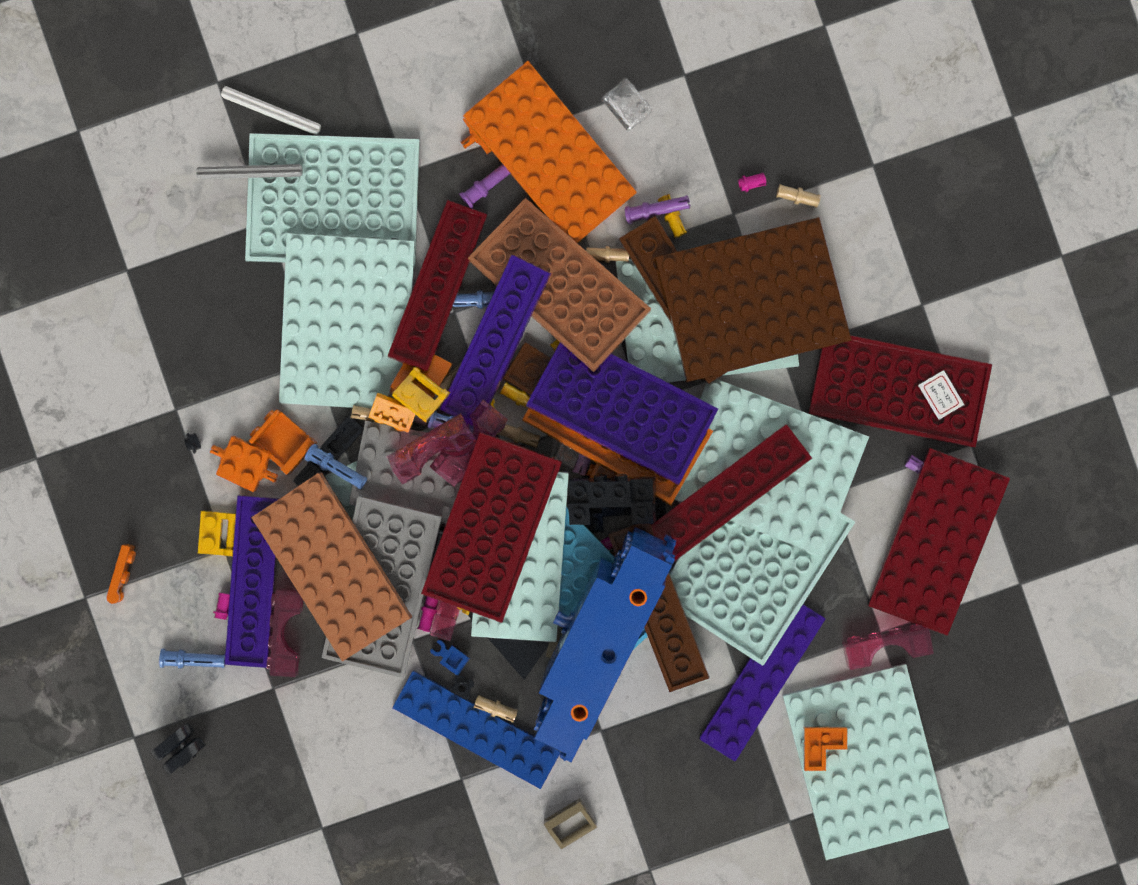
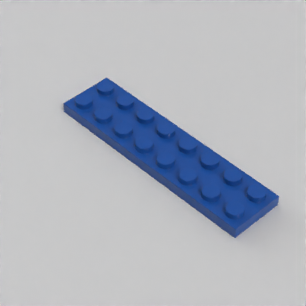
[393,670,561,789]

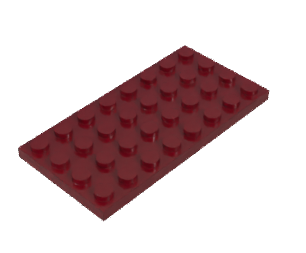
[808,335,992,448]
[421,432,562,623]
[867,448,1010,636]

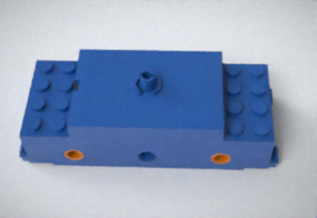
[533,527,676,763]

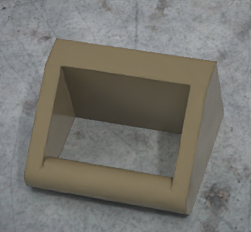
[544,798,597,849]

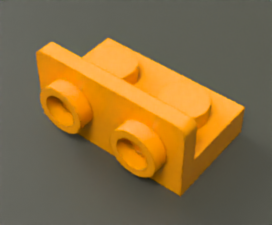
[368,393,415,433]

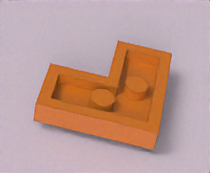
[804,727,847,771]

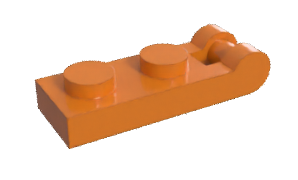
[107,544,136,604]

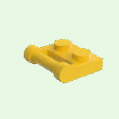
[392,367,450,422]
[198,511,236,556]

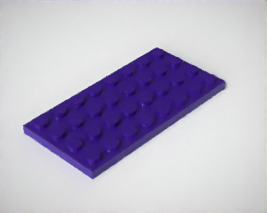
[526,343,718,485]

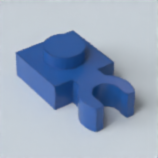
[430,640,470,675]

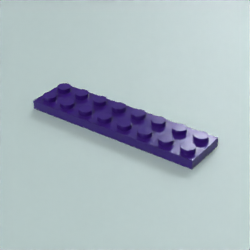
[440,255,551,428]
[225,495,279,668]
[699,605,825,761]

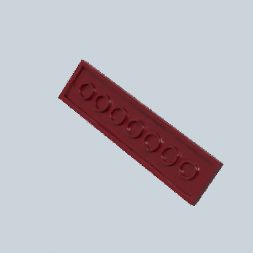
[388,200,487,372]
[651,424,812,561]

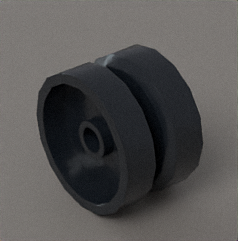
[150,722,206,775]

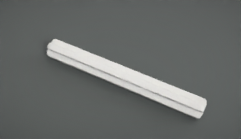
[221,86,321,135]

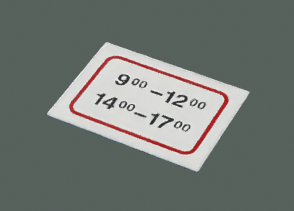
[918,370,964,420]

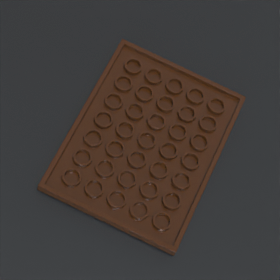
[655,217,851,382]

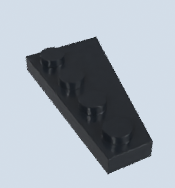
[468,612,548,680]

